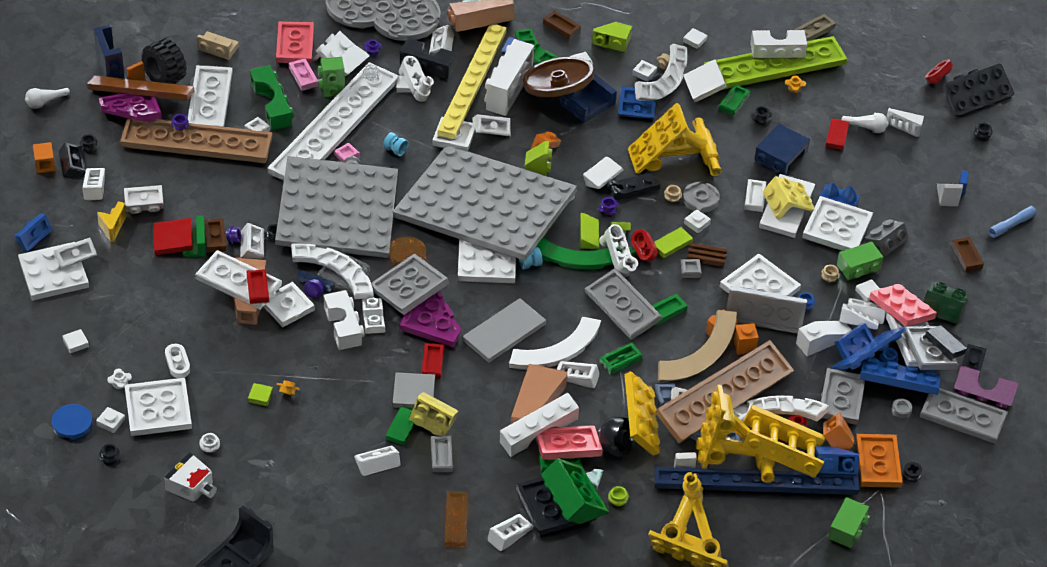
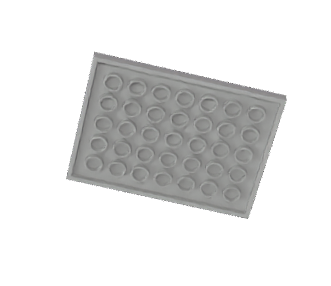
[392,146,577,260]

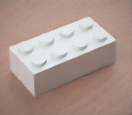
[484,39,534,116]

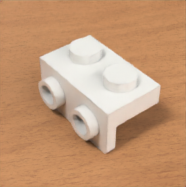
[314,31,354,60]
[124,185,164,214]

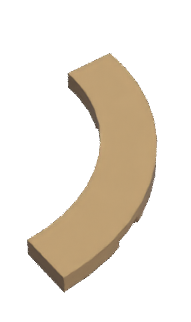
[658,310,737,382]

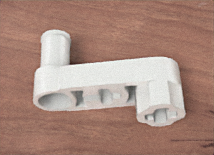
[399,56,434,102]
[599,224,638,277]

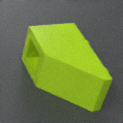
[592,22,632,52]
[525,141,552,176]

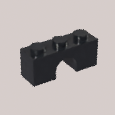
[400,38,457,79]

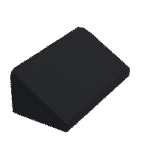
[59,142,86,177]

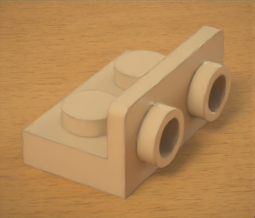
[197,31,239,60]

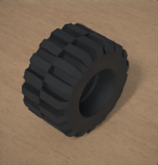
[141,38,187,84]

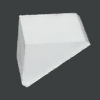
[937,184,963,206]

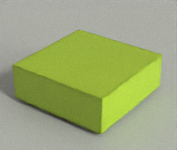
[248,383,273,406]

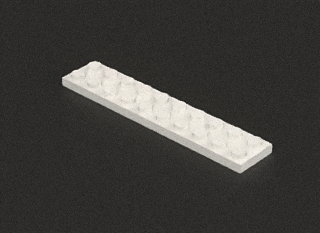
[268,62,399,181]

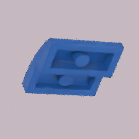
[618,86,656,119]

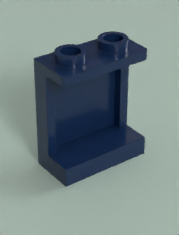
[93,25,125,79]
[560,73,617,123]
[754,123,810,175]

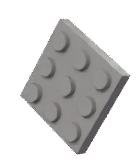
[371,254,449,315]

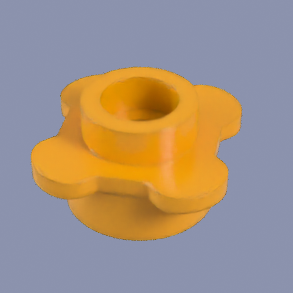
[785,76,806,93]
[276,380,300,395]

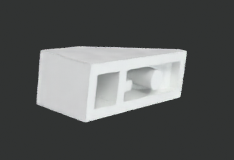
[796,321,852,356]

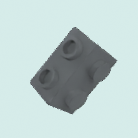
[864,219,909,256]

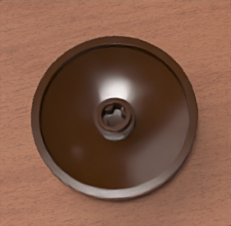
[523,57,594,97]

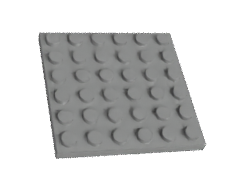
[275,156,398,258]

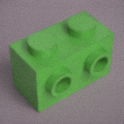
[318,56,345,97]
[837,242,883,280]
[828,497,870,548]

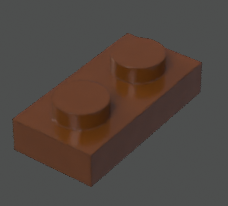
[204,218,226,253]

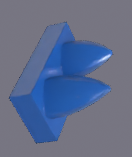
[819,182,860,207]
[14,213,53,252]

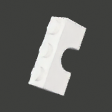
[750,30,807,58]
[324,290,365,350]

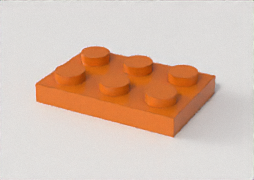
[855,434,903,488]

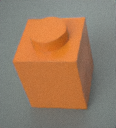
[33,142,55,173]
[733,323,759,355]

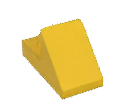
[97,202,126,242]

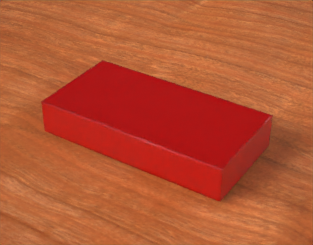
[825,118,849,150]
[246,269,269,304]
[421,343,444,379]

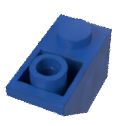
[815,446,859,474]

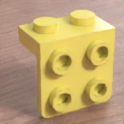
[762,176,814,219]

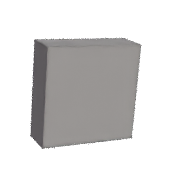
[680,259,702,278]

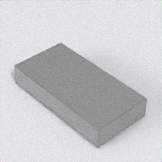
[431,436,453,472]

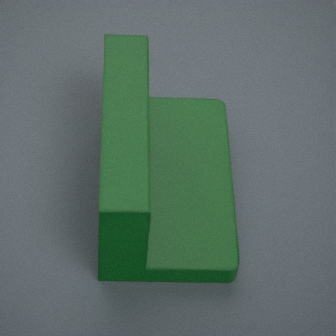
[183,216,206,257]

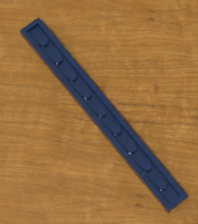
[654,467,859,495]

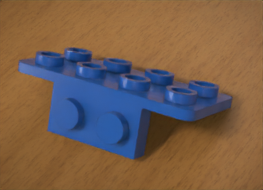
[831,323,906,371]

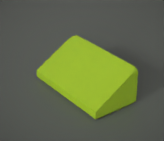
[580,213,599,249]

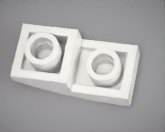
[362,298,385,334]

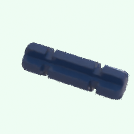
[297,270,334,292]

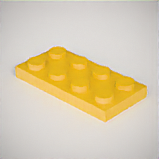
[624,371,660,456]

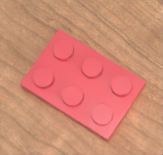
[276,22,314,64]
[869,284,937,326]
[535,426,603,460]

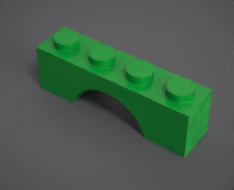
[250,65,294,130]

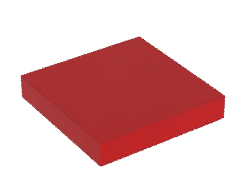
[154,218,193,255]

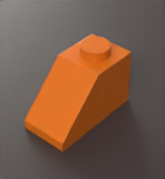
[823,412,854,450]

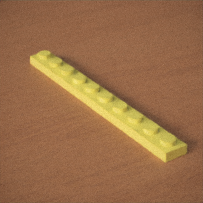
[437,24,507,140]

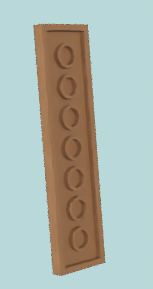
[120,118,273,163]
[655,340,794,444]

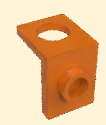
[126,61,147,81]

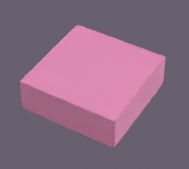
[334,143,360,162]

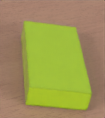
[654,227,693,258]

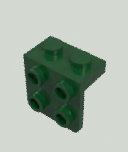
[923,282,970,324]

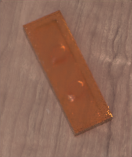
[444,491,468,546]

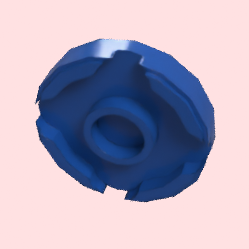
[51,404,93,440]

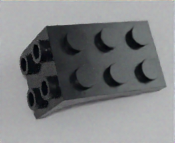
[196,506,274,567]

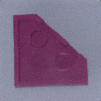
[98,94,162,122]
[400,291,461,347]

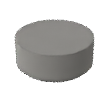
[892,399,912,419]

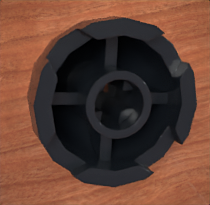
[597,417,634,457]

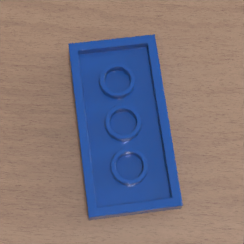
[860,357,941,395]

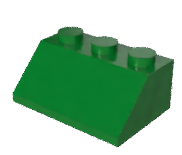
[541,458,609,524]

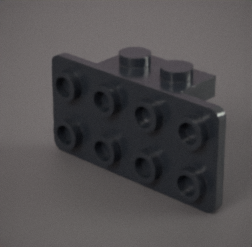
[943,63,1014,116]

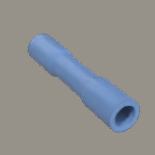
[988,206,1037,238]

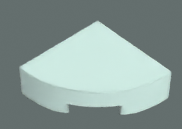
[586,469,603,490]

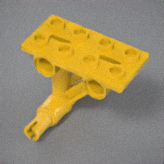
[628,103,722,176]
[696,385,775,483]
[648,472,729,567]

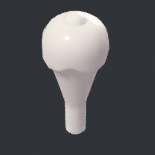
[25,88,70,109]
[842,113,889,133]

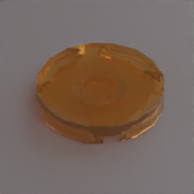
[389,236,426,266]

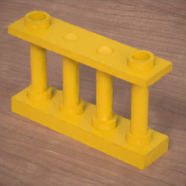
[741,405,825,478]

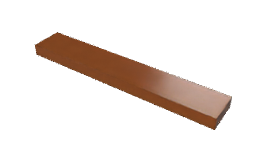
[87,75,195,101]

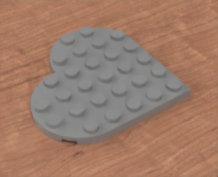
[325,0,441,42]

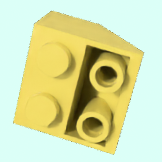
[409,392,459,436]

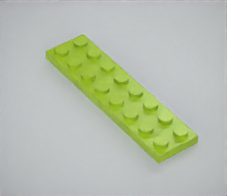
[704,36,847,90]

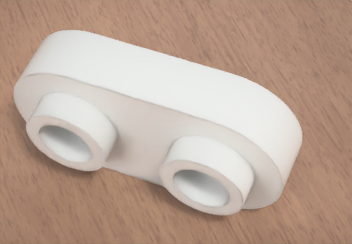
[165,344,190,378]

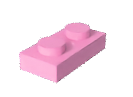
[289,59,318,91]

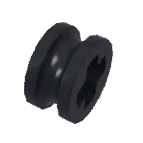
[903,462,922,482]

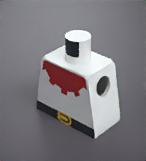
[164,452,217,501]

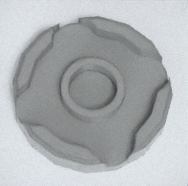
[683,182,720,213]

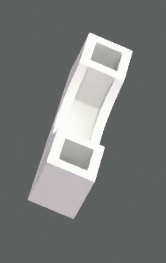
[500,393,579,457]

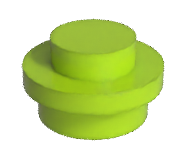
[608,486,629,506]

